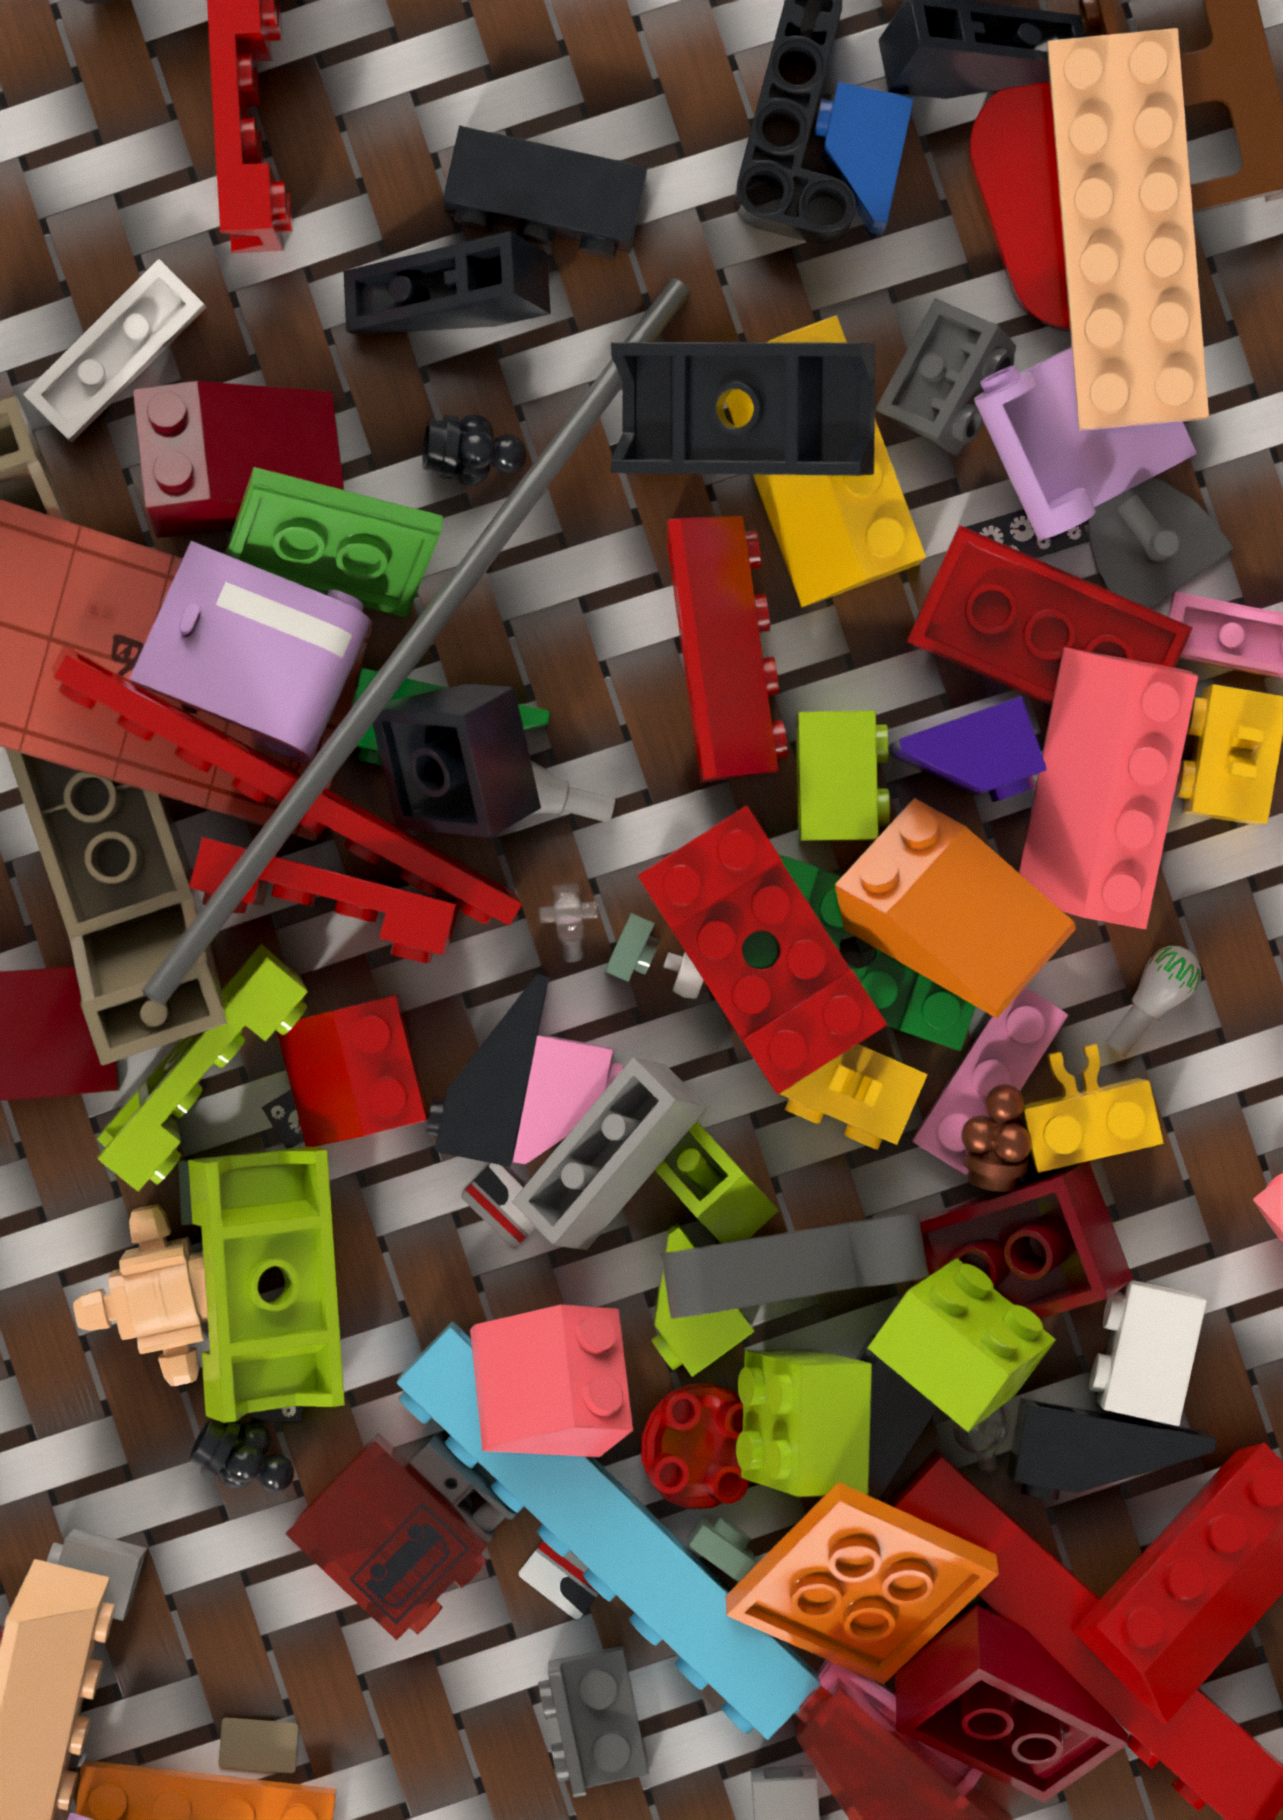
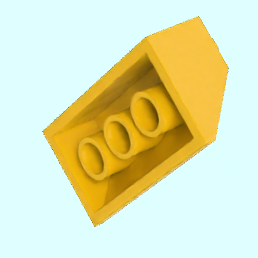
[725,315,926,608]

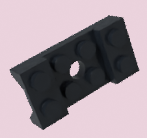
[611,342,876,476]

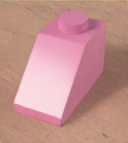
[513,1034,623,1164]

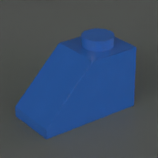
[813,82,914,235]

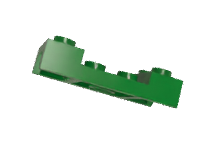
[742,854,976,1051]

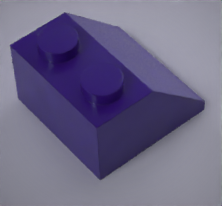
[889,696,1047,803]

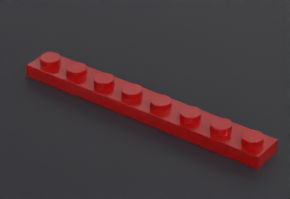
[52,645,522,926]

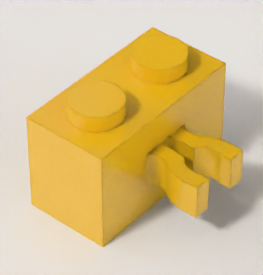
[1176,684,1283,825]
[1019,1043,1164,1173]
[780,1044,928,1150]

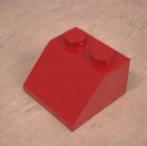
[277,994,429,1147]

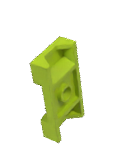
[97,943,308,1192]
[188,1146,345,1423]

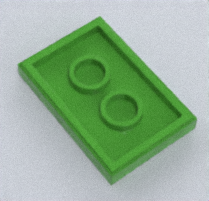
[224,467,443,618]

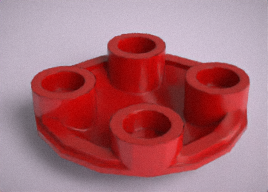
[641,1383,749,1510]

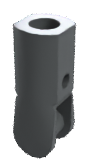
[407,1432,518,1543]

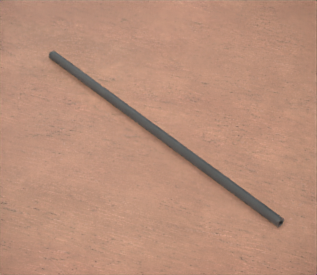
[142,278,691,1006]

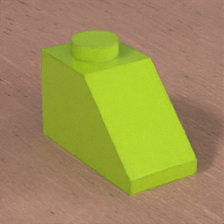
[655,1121,779,1243]
[651,1223,755,1377]

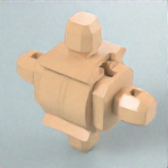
[73,1204,209,1386]

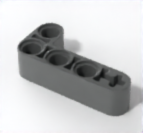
[661,1213,929,1318]

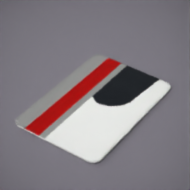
[461,1163,536,1248]
[519,1540,599,1620]

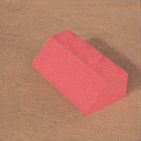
[1018,647,1198,929]

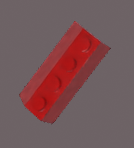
[665,516,788,784]
[1072,1442,1283,1724]

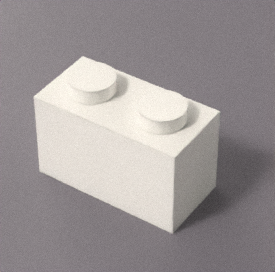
[1089,1280,1207,1426]

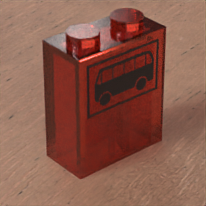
[285,1432,487,1641]

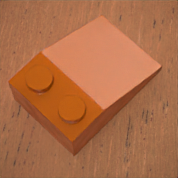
[835,798,1076,1018]

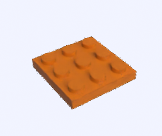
[725,1482,999,1685]

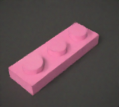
[911,987,1068,1176]

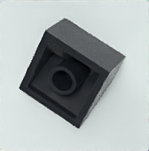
[372,684,541,838]

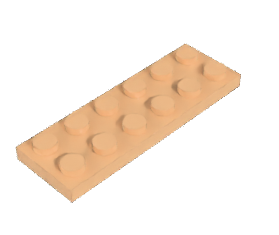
[1047,28,1209,431]

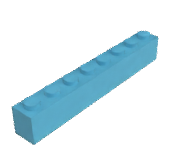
[397,1321,821,1740]

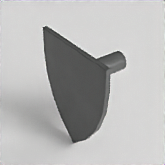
[1088,478,1234,609]

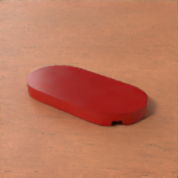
[969,82,1070,332]

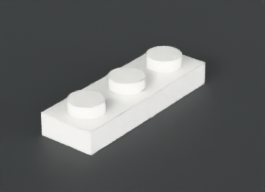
[23,259,206,443]

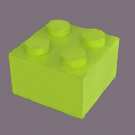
[868,1258,1056,1432]
[736,1349,872,1497]

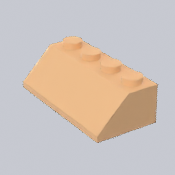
[0,1559,115,1820]

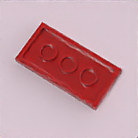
[907,524,1193,705]

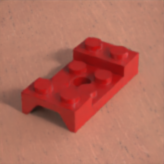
[207,0,293,254]
[637,805,887,1095]
[189,837,459,964]

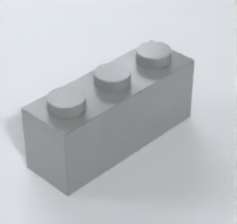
[512,1057,708,1250]

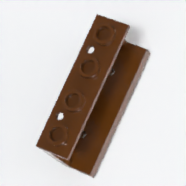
[1078,0,1283,213]

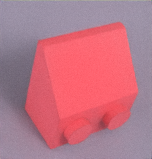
[470,1305,633,1457]

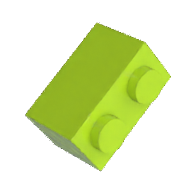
[795,710,890,842]

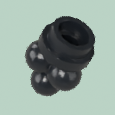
[422,414,527,486]
[189,1417,294,1492]

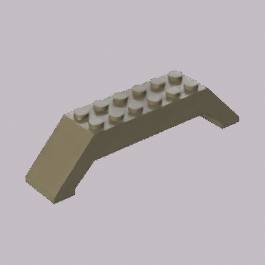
[0,396,229,1066]

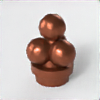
[961,1084,1032,1192]

